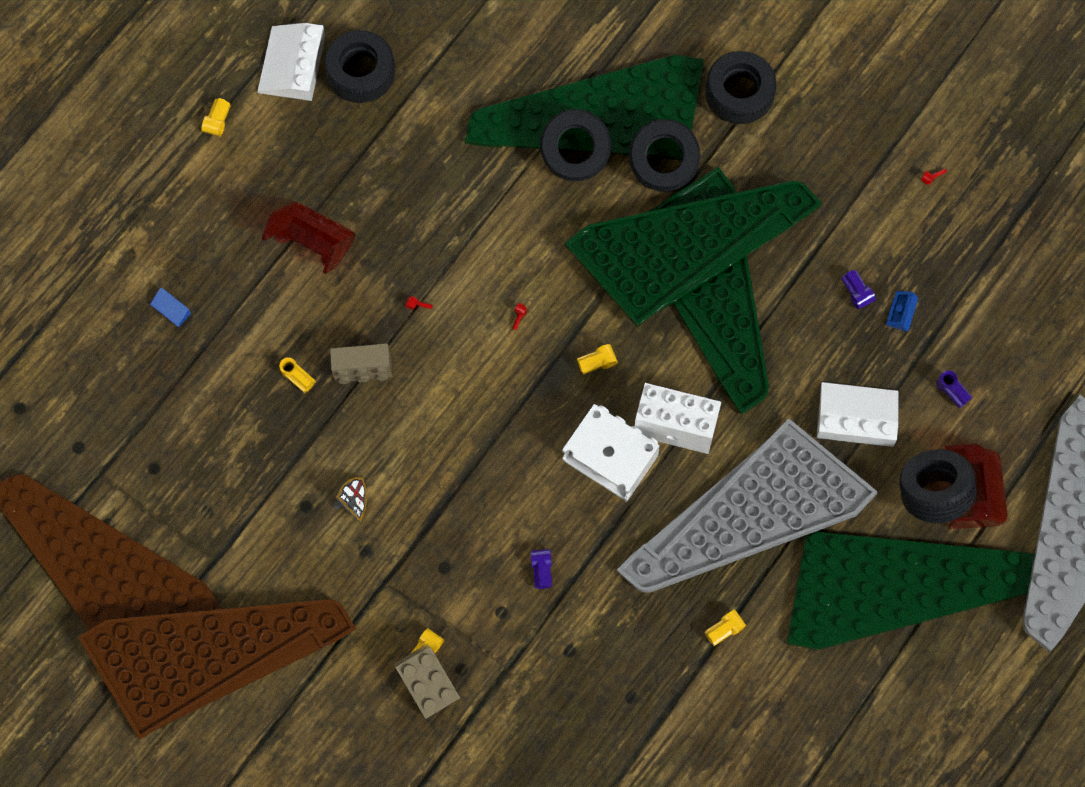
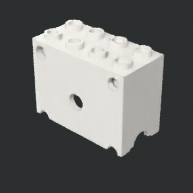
[635,383,721,454]
[562,404,660,502]

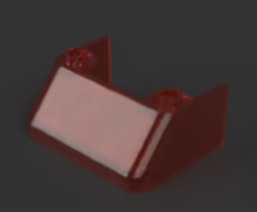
[261,202,356,274]
[943,444,1008,529]

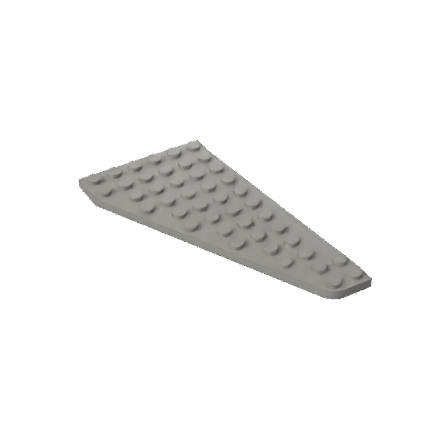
[1022,395,1085,653]
[617,418,877,592]

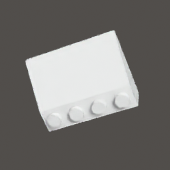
[258,23,326,101]
[817,382,898,447]

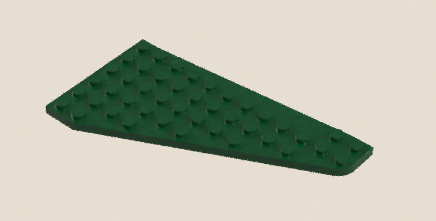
[465,55,704,161]
[648,167,769,415]
[564,181,822,328]
[787,531,1035,651]

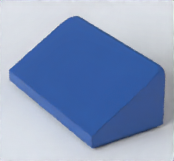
[150,287,191,327]
[886,291,918,331]

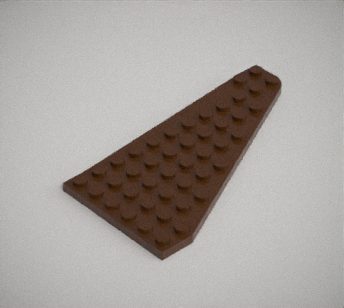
[0,474,221,630]
[78,599,356,740]

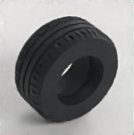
[324,30,396,103]
[705,51,777,124]
[540,109,611,182]
[629,119,700,192]
[899,449,977,523]

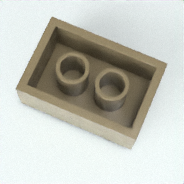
[330,344,392,384]
[393,644,460,719]

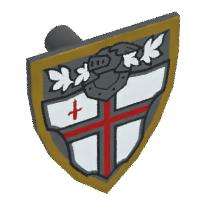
[334,477,367,523]

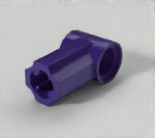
[841,270,876,310]
[936,370,973,408]
[531,549,552,589]

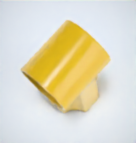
[201,98,231,137]
[577,344,618,375]
[279,358,316,393]
[704,609,747,646]
[411,628,444,654]

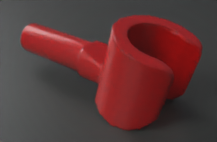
[921,169,947,185]
[405,296,433,310]
[512,303,527,330]

